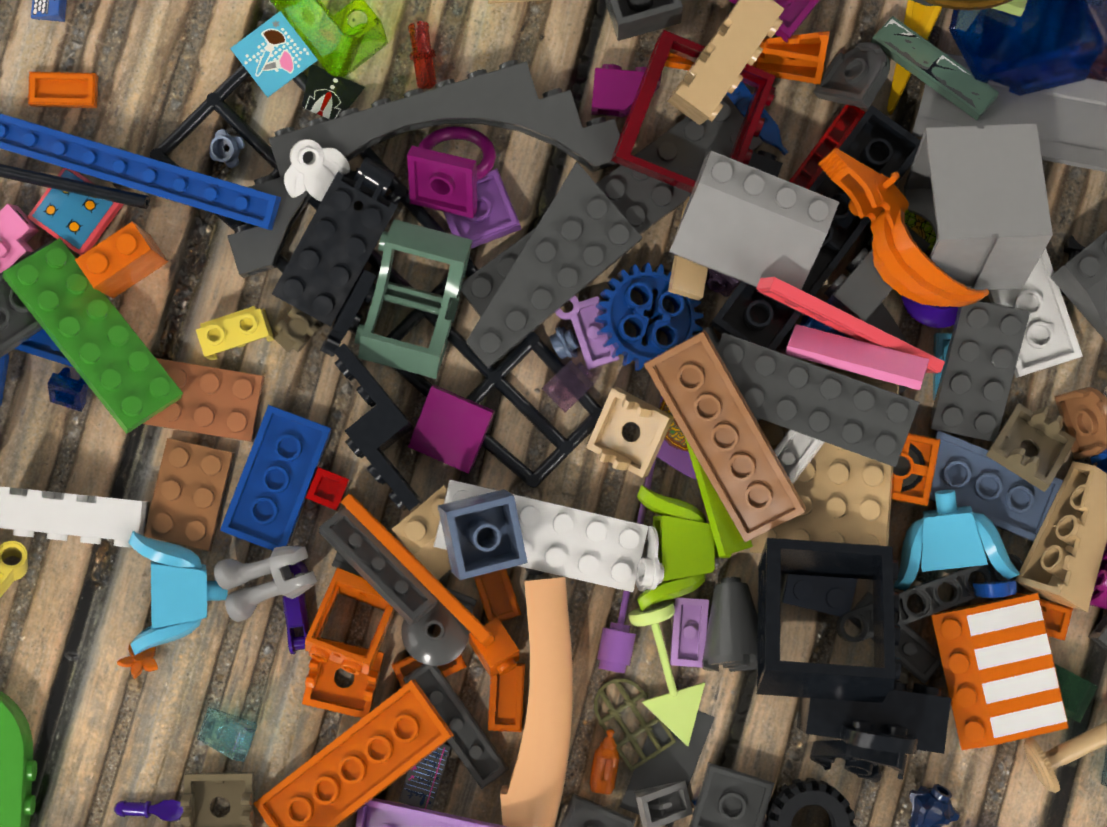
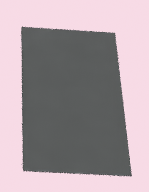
[620,711,715,827]

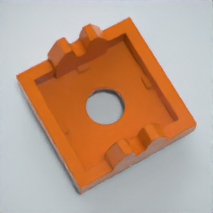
[302,637,385,718]

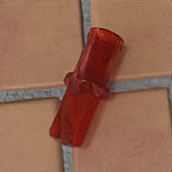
[408,21,437,89]

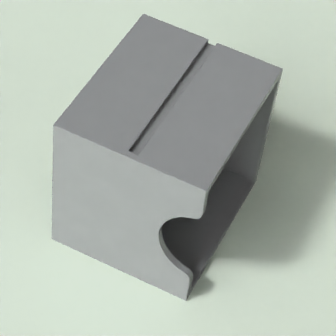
[904,123,1053,290]

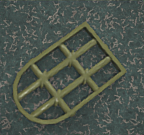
[594,678,676,772]

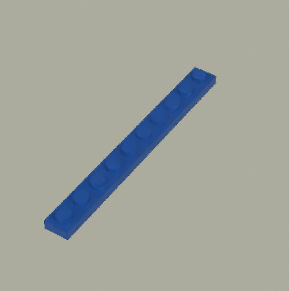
[0,113,281,230]

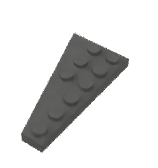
[466,162,643,369]

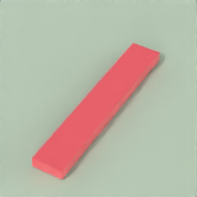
[756,277,945,373]

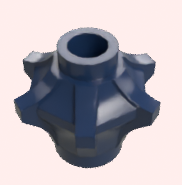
[908,784,960,827]

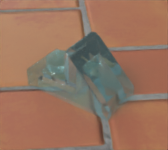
[197,707,257,762]

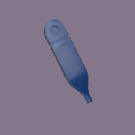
[726,82,788,156]

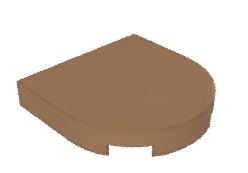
[1054,387,1107,460]

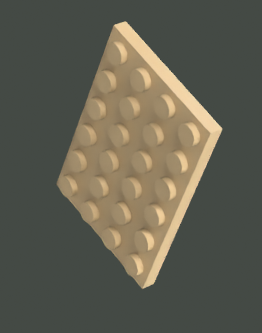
[750,353,899,554]

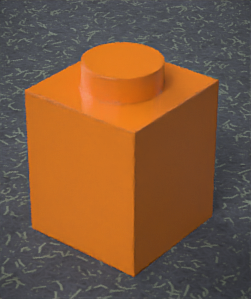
[469,617,519,677]

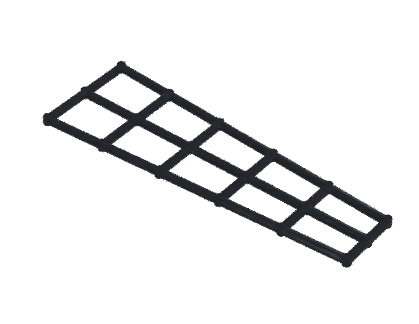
[150,64,603,488]

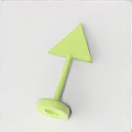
[628,601,705,747]

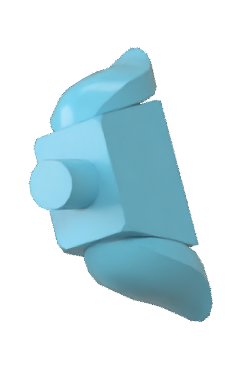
[894,490,1020,591]
[128,531,228,655]

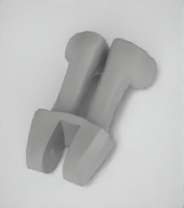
[214,546,317,622]

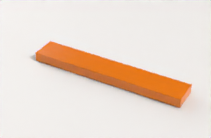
[341,494,494,648]

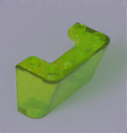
[270,0,389,77]

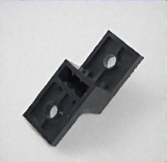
[333,343,423,512]

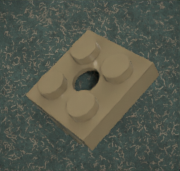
[986,403,1076,492]
[181,772,255,827]

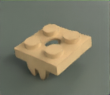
[586,387,674,478]

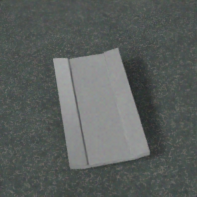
[912,53,1107,172]

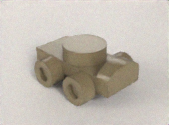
[274,307,321,353]

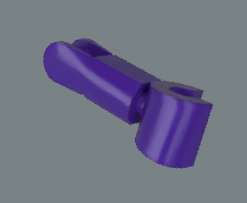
[282,561,310,654]

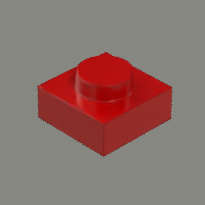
[306,467,351,511]

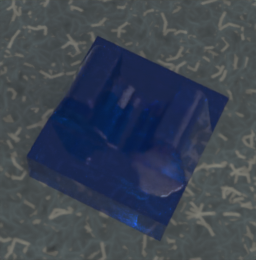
[48,367,88,412]

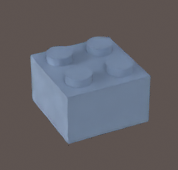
[438,489,528,580]

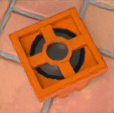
[891,433,940,506]

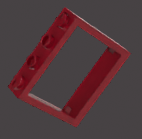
[611,30,776,193]

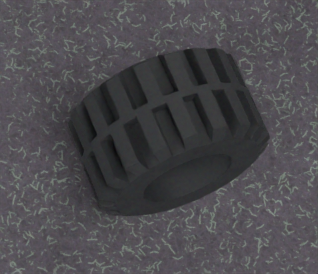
[765,778,856,827]

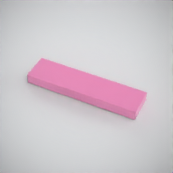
[786,324,929,390]

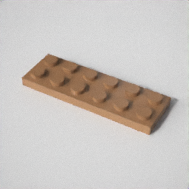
[644,330,806,542]

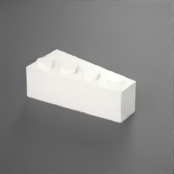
[0,486,150,548]

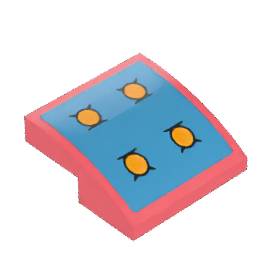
[27,168,124,256]

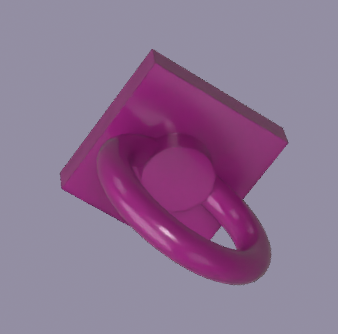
[407,126,496,218]

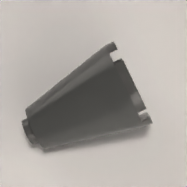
[702,577,758,672]

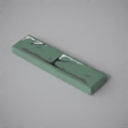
[871,16,1000,120]

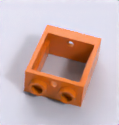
[305,567,396,675]

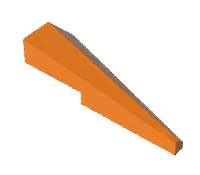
[664,31,830,85]

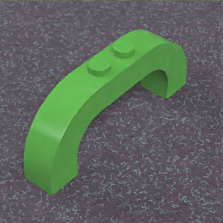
[0,691,37,827]

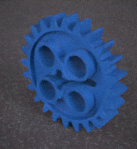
[595,263,704,371]

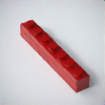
[789,105,866,189]

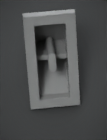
[634,780,693,827]

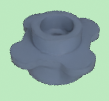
[209,129,245,168]
[550,327,579,359]

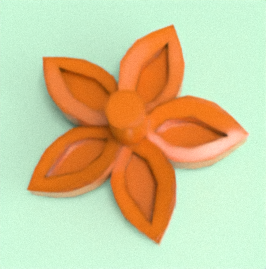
[117,642,158,679]

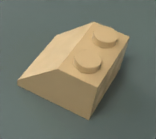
[392,485,451,580]

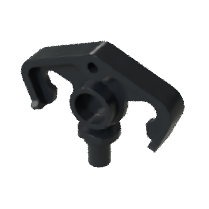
[810,740,907,783]

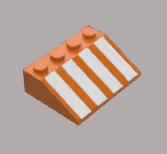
[931,592,1069,750]

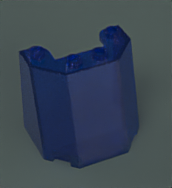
[949,0,1107,96]

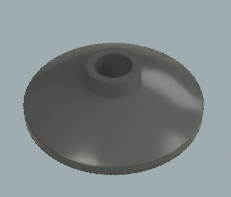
[401,601,470,666]

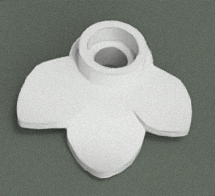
[284,139,350,201]
[635,526,664,592]

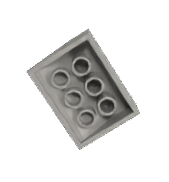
[669,151,839,290]

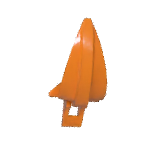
[818,148,990,307]

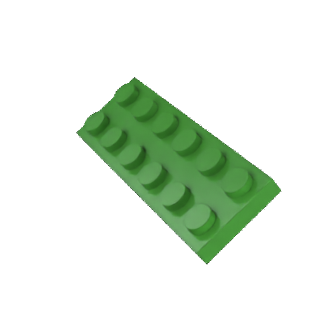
[3,238,183,434]

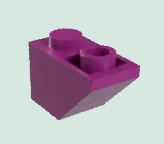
[591,64,662,117]

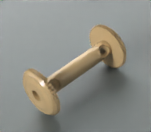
[1024,721,1107,793]

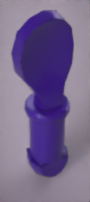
[114,799,183,822]

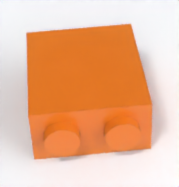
[75,221,168,299]

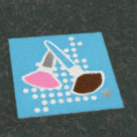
[230,11,318,97]

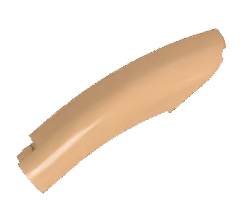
[500,577,573,827]

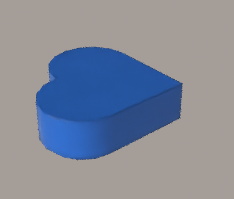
[973,580,1017,598]

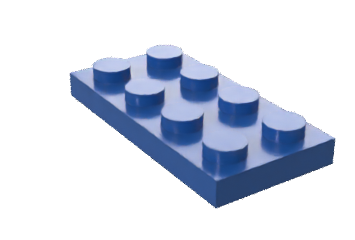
[220,405,333,551]

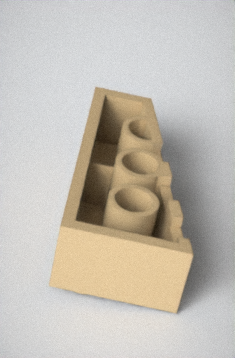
[667,0,784,125]
[1016,461,1107,612]

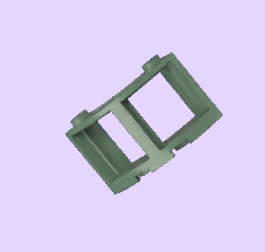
[355,219,472,379]

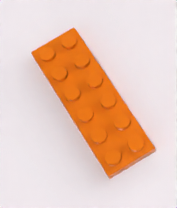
[253,680,454,827]

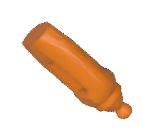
[589,729,620,794]

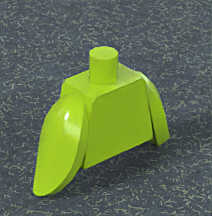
[637,485,732,612]

